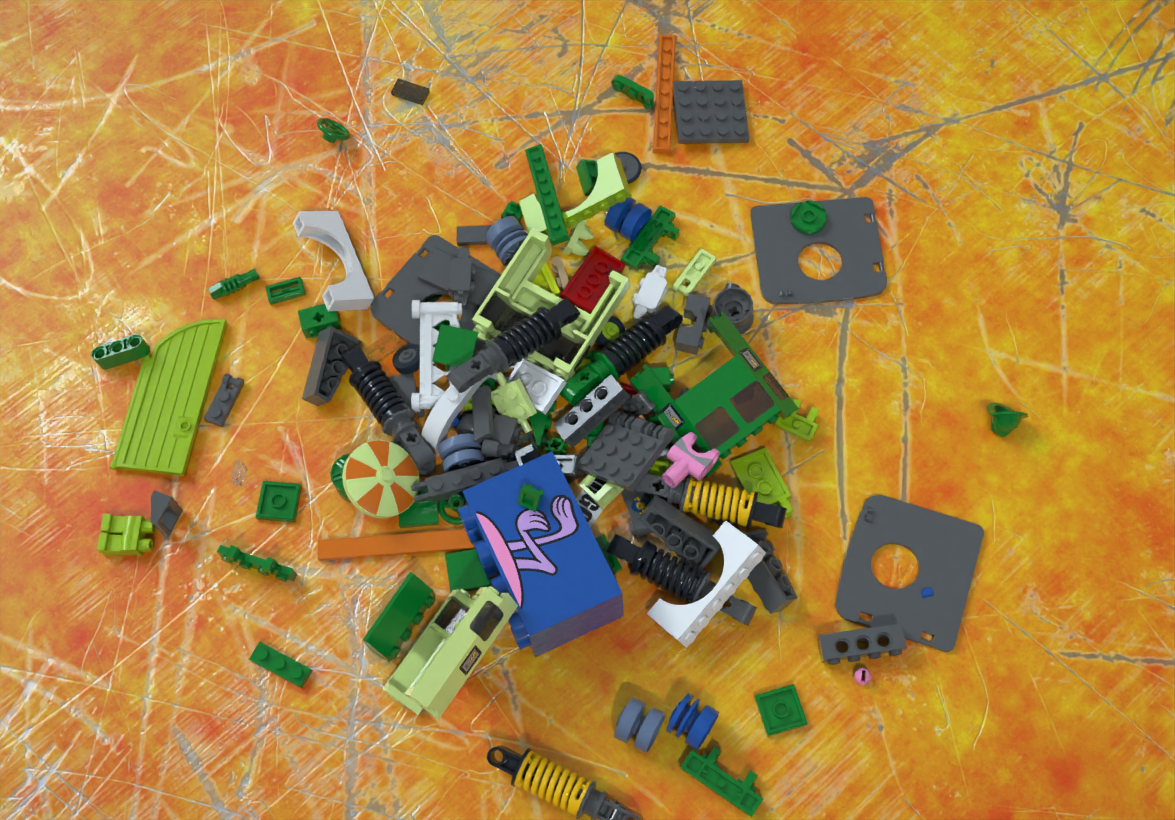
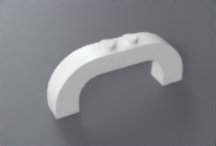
[421,363,503,457]

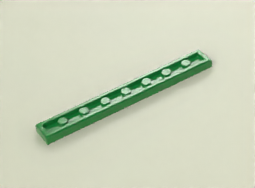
[525,144,570,246]

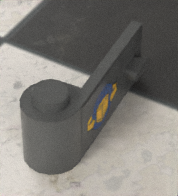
[621,489,653,538]

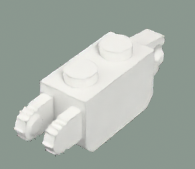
[632,265,667,324]

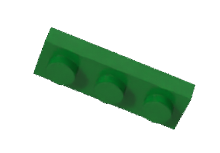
[249,642,312,689]

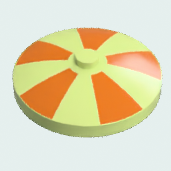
[342,440,420,519]

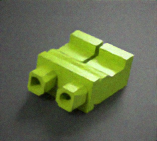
[97,514,156,556]

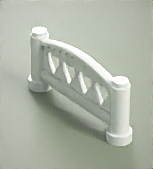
[411,300,462,412]

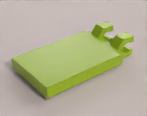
[730,447,793,527]

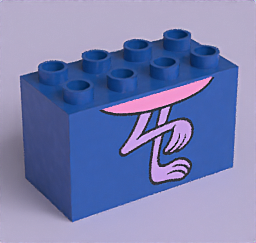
[458,452,624,657]

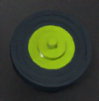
[595,316,626,348]

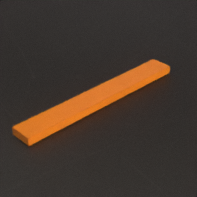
[653,34,676,154]
[318,529,475,561]

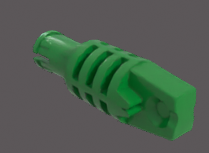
[208,268,260,299]

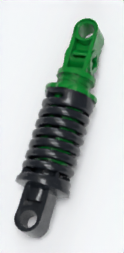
[559,305,683,406]

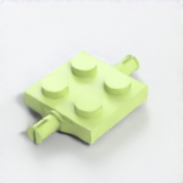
[491,372,537,433]

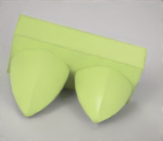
[562,220,594,256]

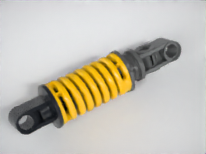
[634,473,787,529]
[487,745,643,820]

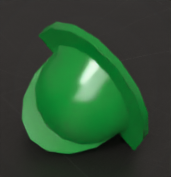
[987,403,1028,437]

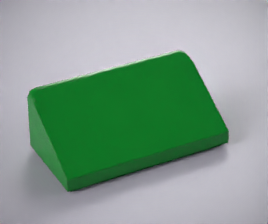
[576,159,598,195]

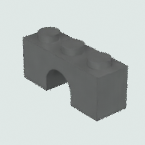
[675,293,713,355]

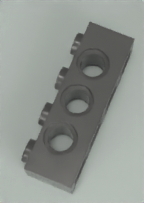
[553,375,631,447]
[818,623,907,665]

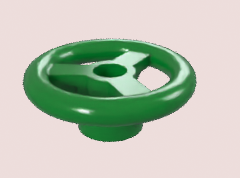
[317,118,350,143]
[438,494,466,525]

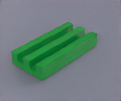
[265,277,306,305]

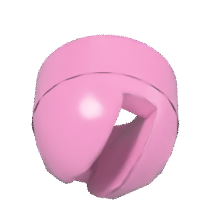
[854,668,871,686]

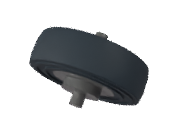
[392,344,420,374]

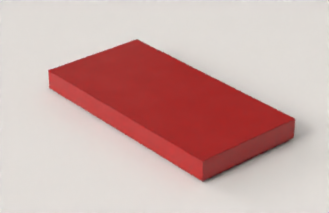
[559,246,626,314]

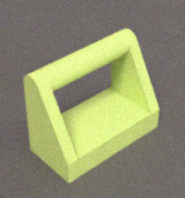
[578,475,624,509]

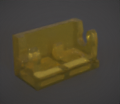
[362,330,404,362]

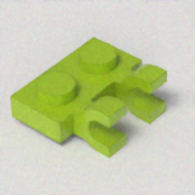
[775,399,819,443]

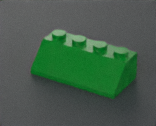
[363,572,435,662]

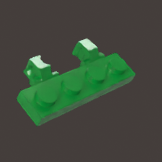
[621,205,680,271]
[217,545,297,582]
[680,746,763,818]

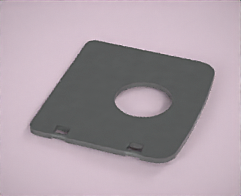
[750,197,887,304]
[370,235,517,357]
[835,495,984,652]

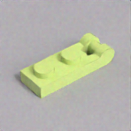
[672,248,716,297]

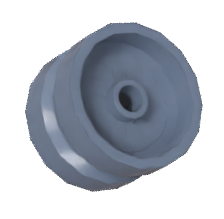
[438,433,486,473]

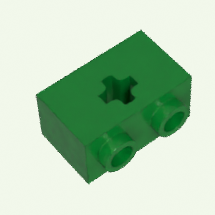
[298,304,342,338]

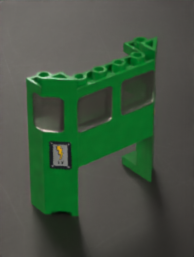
[630,312,799,478]

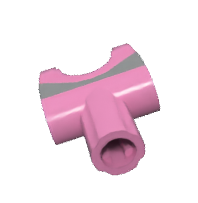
[662,432,720,488]

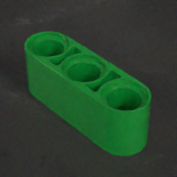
[91,334,150,370]

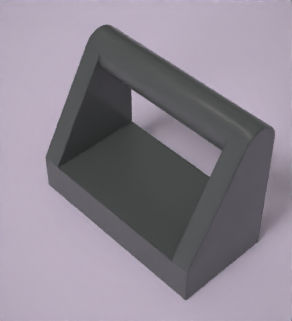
[151,490,183,537]

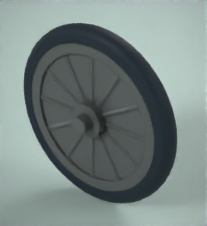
[615,152,642,184]

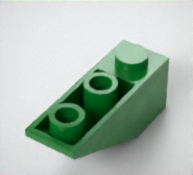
[529,401,557,453]

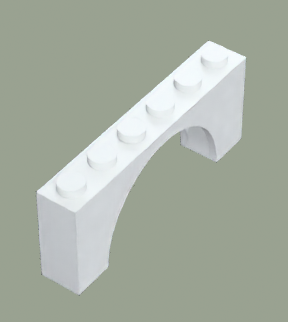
[293,211,374,311]
[647,521,766,648]

